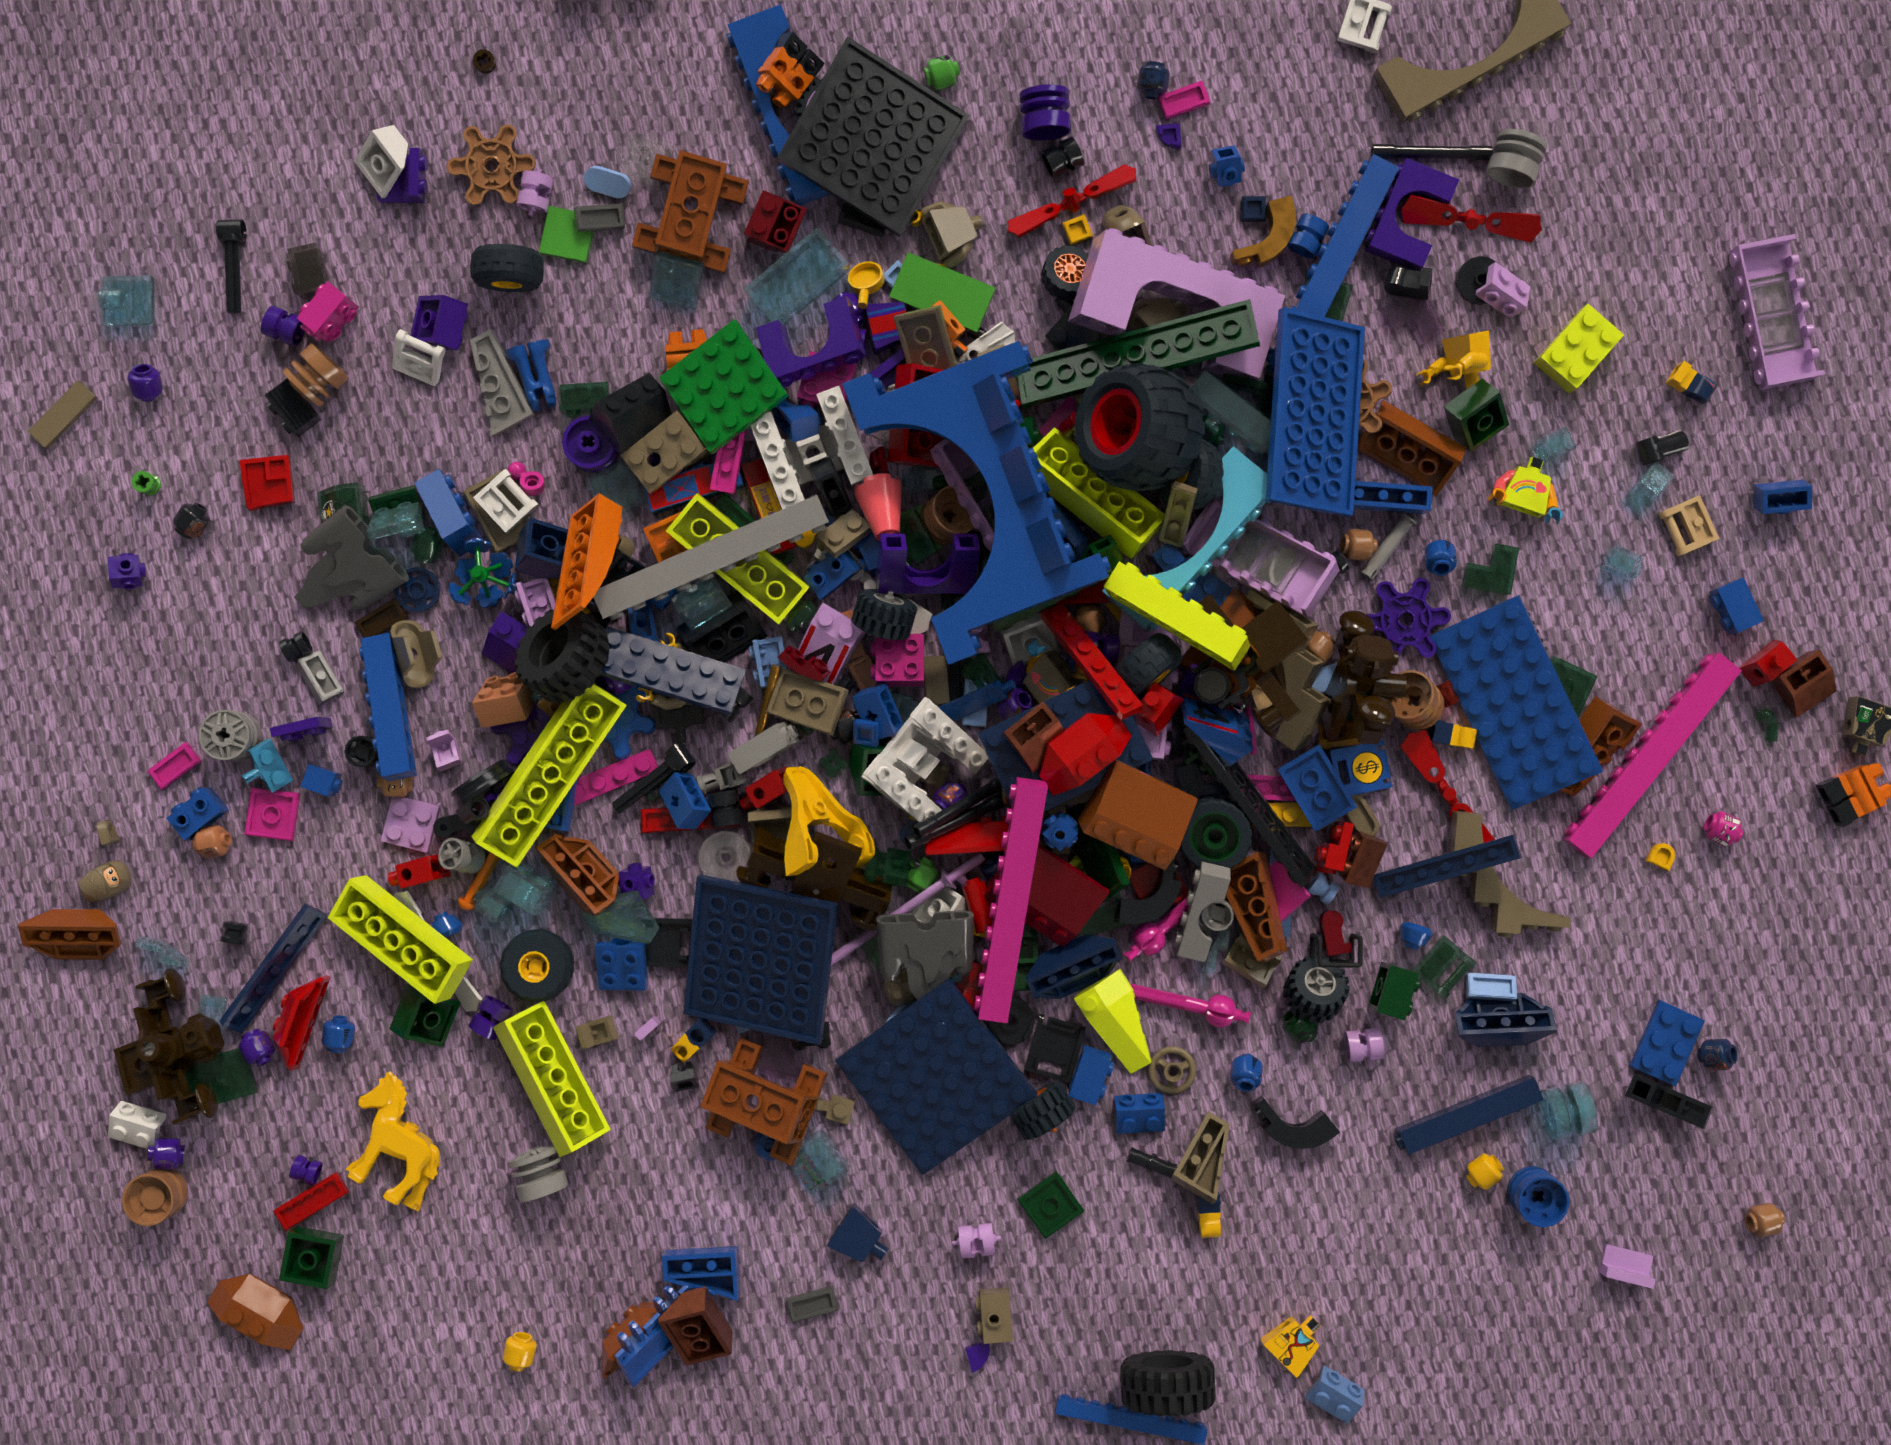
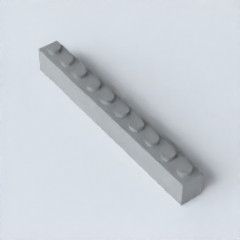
[593,495,829,621]

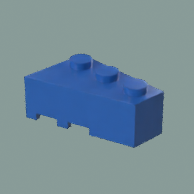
[414,469,482,557]
[662,1246,741,1301]

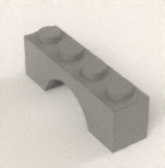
[1174,861,1230,962]

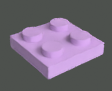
[381,797,441,853]

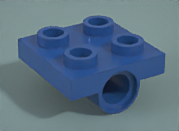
[595,937,648,991]

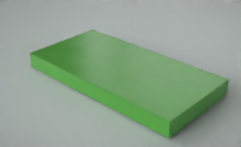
[889,252,996,334]

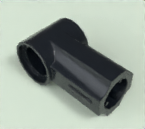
[1636,430,1689,466]

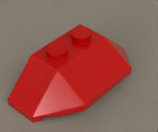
[1038,713,1132,796]
[273,975,331,1071]

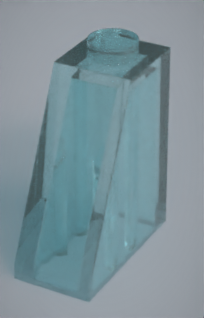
[581,890,660,944]

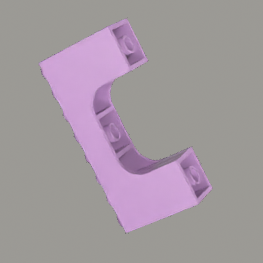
[1068,228,1285,384]

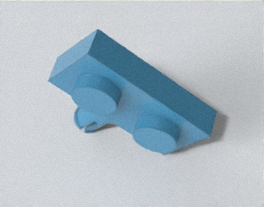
[241,738,293,793]

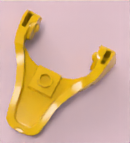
[783,766,875,876]

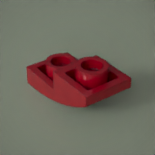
[869,446,889,475]
[777,645,831,681]

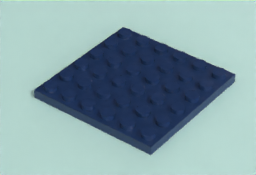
[683,874,838,1045]
[835,977,1038,1175]

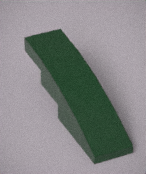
[1015,923,1038,992]

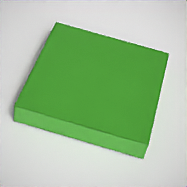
[539,206,594,263]

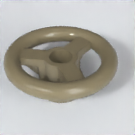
[1148,1046,1196,1095]

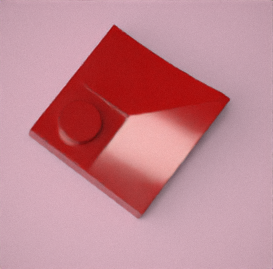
[240,455,295,511]

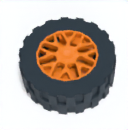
[1041,245,1089,301]

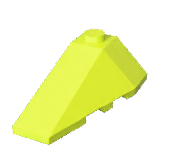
[1074,969,1152,1074]

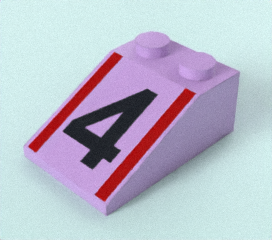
[798,603,866,685]

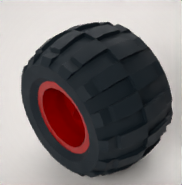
[1074,363,1205,492]

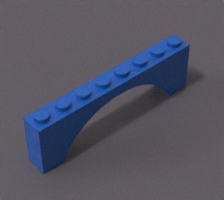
[726,4,830,206]

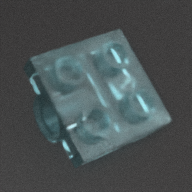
[98,275,155,326]
[366,502,424,541]

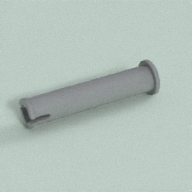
[1360,513,1417,581]

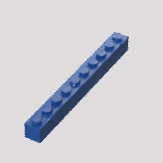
[1055,1394,1208,1445]

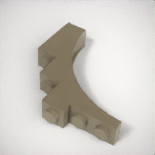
[1449,811,1571,937]

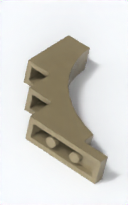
[1246,589,1331,751]

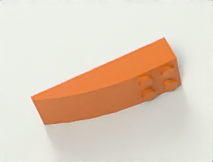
[551,493,623,630]

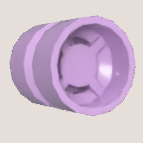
[1344,1028,1384,1063]

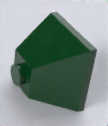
[849,742,887,796]

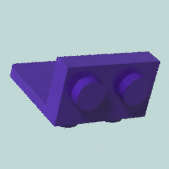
[376,148,428,203]

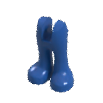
[505,339,556,412]

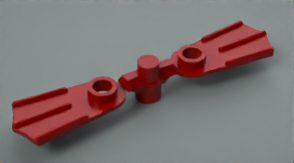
[1008,164,1137,238]
[1401,195,1542,243]
[1400,730,1495,843]

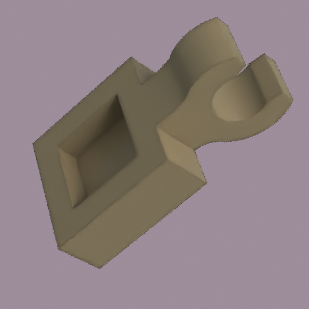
[815,1094,855,1125]

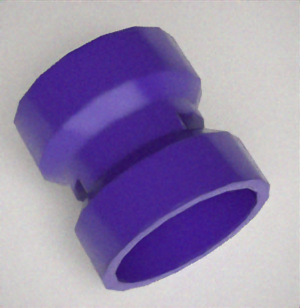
[289,1155,323,1186]

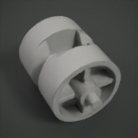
[438,838,485,874]

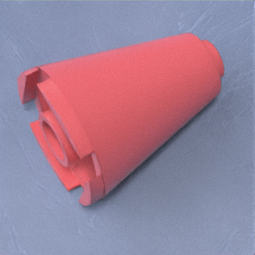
[854,473,902,542]

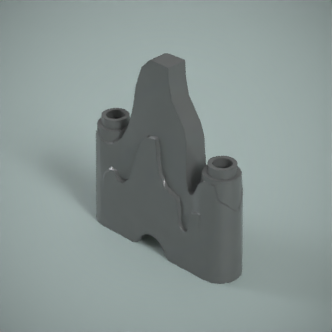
[294,505,409,610]
[876,910,974,1000]

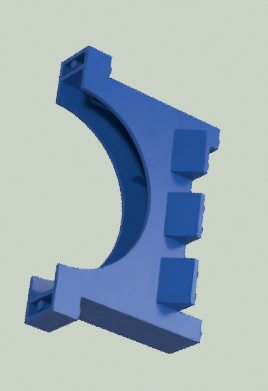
[842,341,1112,664]

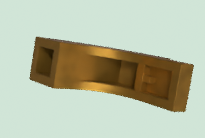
[1230,195,1296,268]

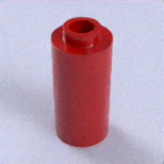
[962,877,993,934]

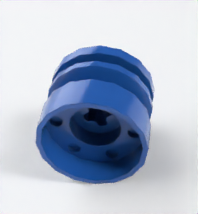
[1507,1166,1570,1228]

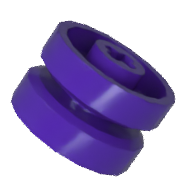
[562,415,619,473]

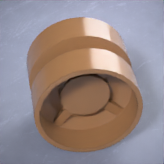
[122,1169,188,1226]

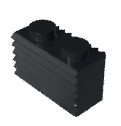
[265,378,322,437]
[809,457,853,517]

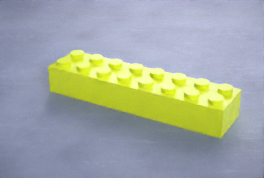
[471,684,627,868]

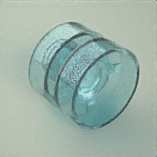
[1539,1082,1598,1141]

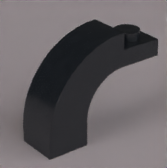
[1115,857,1182,924]
[1625,1073,1714,1130]
[1254,1096,1340,1149]

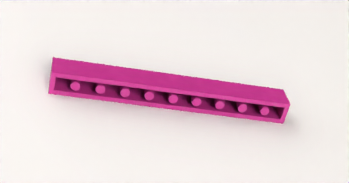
[1562,652,1742,858]
[974,777,1048,1023]

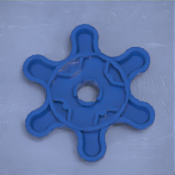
[596,675,656,760]

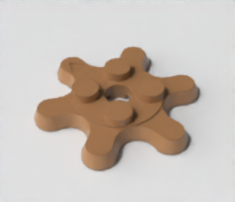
[446,124,536,205]
[1359,359,1392,433]

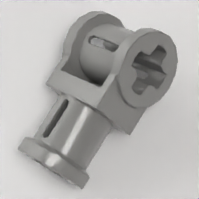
[696,762,748,796]

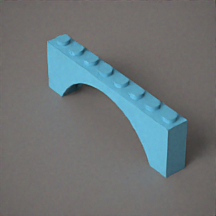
[1102,446,1271,633]

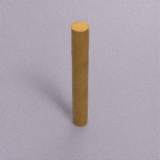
[755,664,781,734]

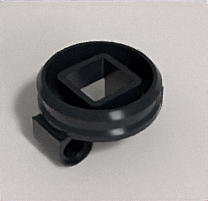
[451,759,514,826]

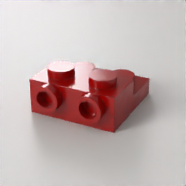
[1314,821,1354,875]

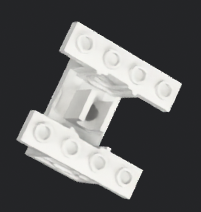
[751,386,873,509]
[861,697,988,822]

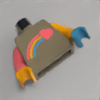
[1024,639,1082,707]

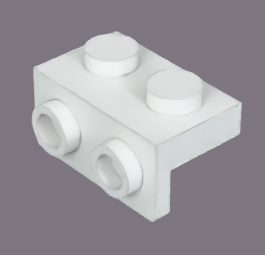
[108,1101,166,1149]

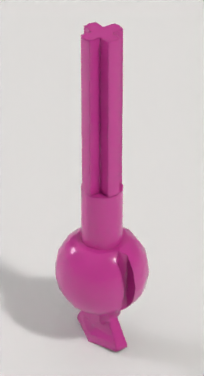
[1123,897,1189,963]
[1130,983,1251,1028]

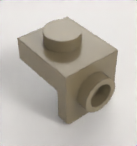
[576,1015,619,1049]

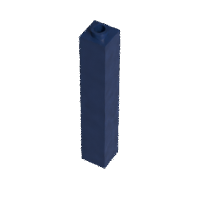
[1394,1075,1544,1155]

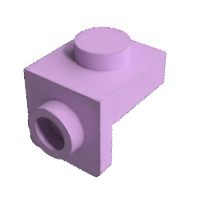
[426,730,463,772]

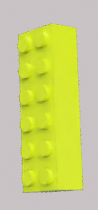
[1033,427,1165,560]
[666,493,810,624]
[1103,561,1250,671]
[327,875,473,1004]
[493,1001,611,1157]

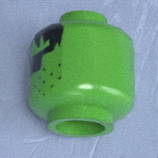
[924,55,960,90]
[903,857,939,893]

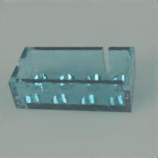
[744,227,850,325]
[1191,370,1271,454]

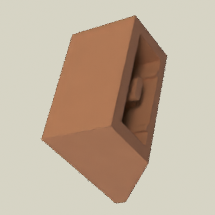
[472,672,533,728]

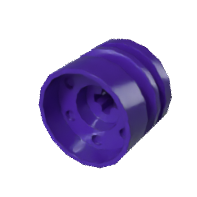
[1019,84,1071,141]

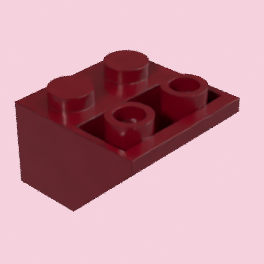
[744,190,807,253]

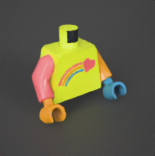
[1487,457,1563,525]

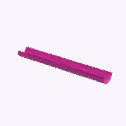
[1245,707,1257,755]

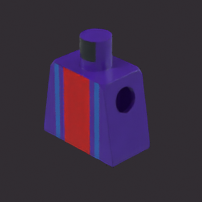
[866,302,906,354]

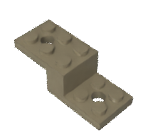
[621,411,711,494]

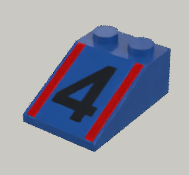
[1179,692,1254,766]

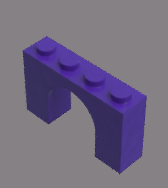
[1365,158,1459,271]
[756,296,866,388]
[875,534,980,594]

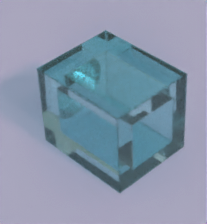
[1534,427,1576,464]
[1600,545,1643,581]

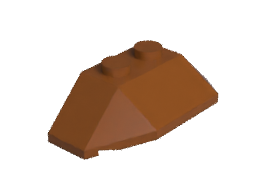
[536,834,619,916]
[18,909,121,960]
[207,1273,304,1350]
[601,1302,657,1379]

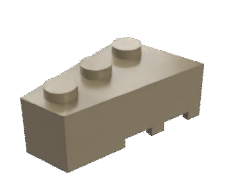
[1171,1111,1230,1204]

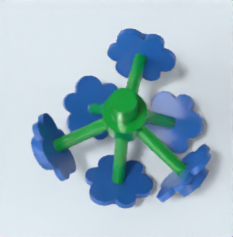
[448,538,518,608]

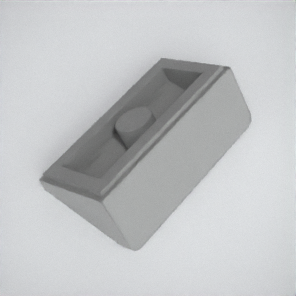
[296,650,344,705]

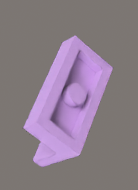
[1599,1244,1656,1289]

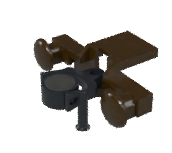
[1191,594,1309,738]

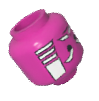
[1703,811,1743,847]

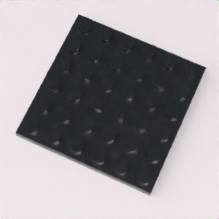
[776,36,970,237]

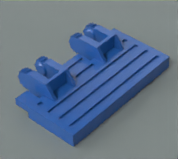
[614,1285,690,1388]

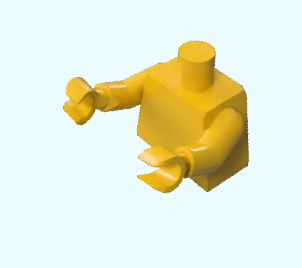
[1416,330,1491,389]

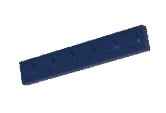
[1374,834,1522,898]
[219,903,327,1034]

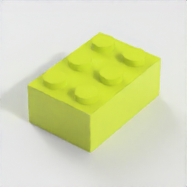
[1533,304,1624,394]

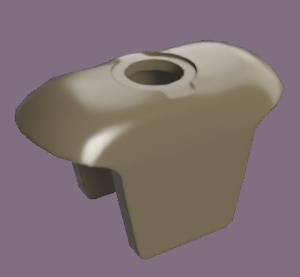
[1102,205,1152,246]
[390,620,442,688]

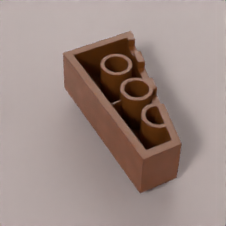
[1226,852,1287,962]

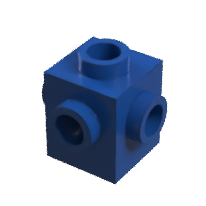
[1209,145,1245,187]
[1043,810,1078,851]

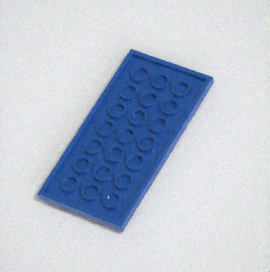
[1266,307,1365,517]
[1430,595,1603,810]

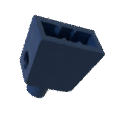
[827,1203,889,1262]

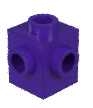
[107,553,146,590]
[618,863,655,900]

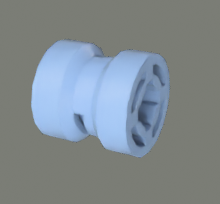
[1307,872,1340,905]

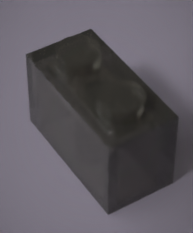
[286,243,329,300]

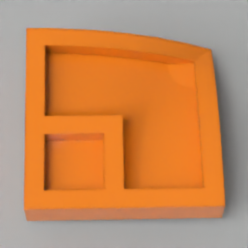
[643,510,688,563]

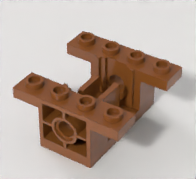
[632,150,749,274]
[700,1037,828,1166]

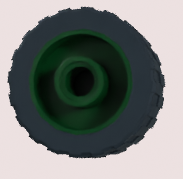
[1180,793,1252,869]

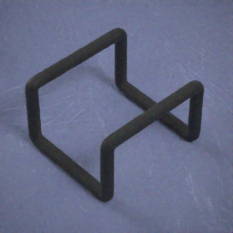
[1310,933,1363,968]

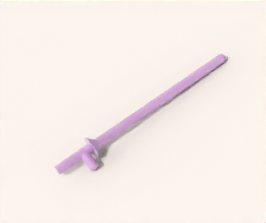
[831,852,986,966]

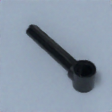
[216,219,247,314]
[612,742,696,814]

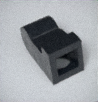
[1384,267,1433,300]
[433,810,481,838]

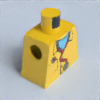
[1260,1315,1321,1378]

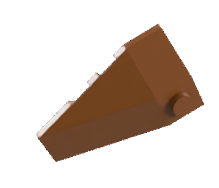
[1560,696,1642,797]

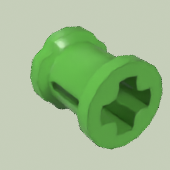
[132,471,161,496]

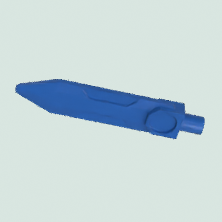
[938,679,1016,722]

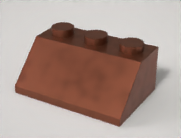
[658,1286,732,1366]

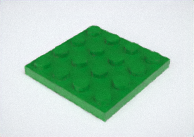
[659,319,789,454]

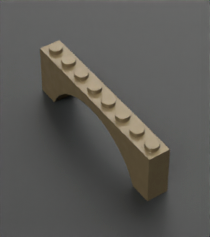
[1373,0,1571,124]

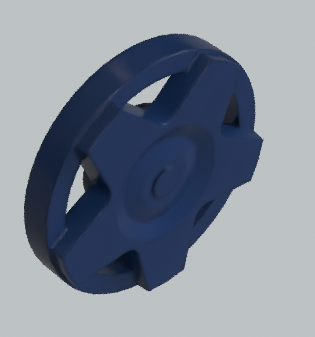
[394,567,440,612]

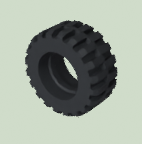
[515,610,610,703]
[1120,1350,1216,1416]

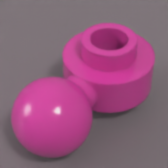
[507,462,545,496]

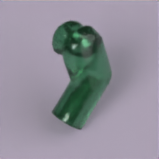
[1755,708,1779,742]

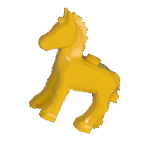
[346,1071,440,1211]

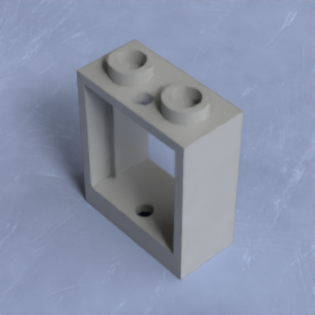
[727,721,800,775]

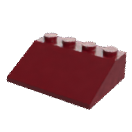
[984,843,1110,947]

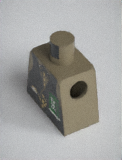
[1843,696,1891,756]

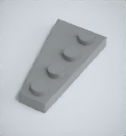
[470,329,535,437]

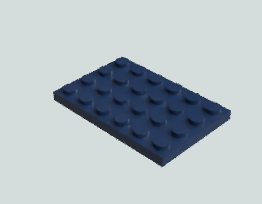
[977,680,1153,811]

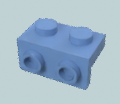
[749,636,788,689]
[1305,1365,1365,1424]

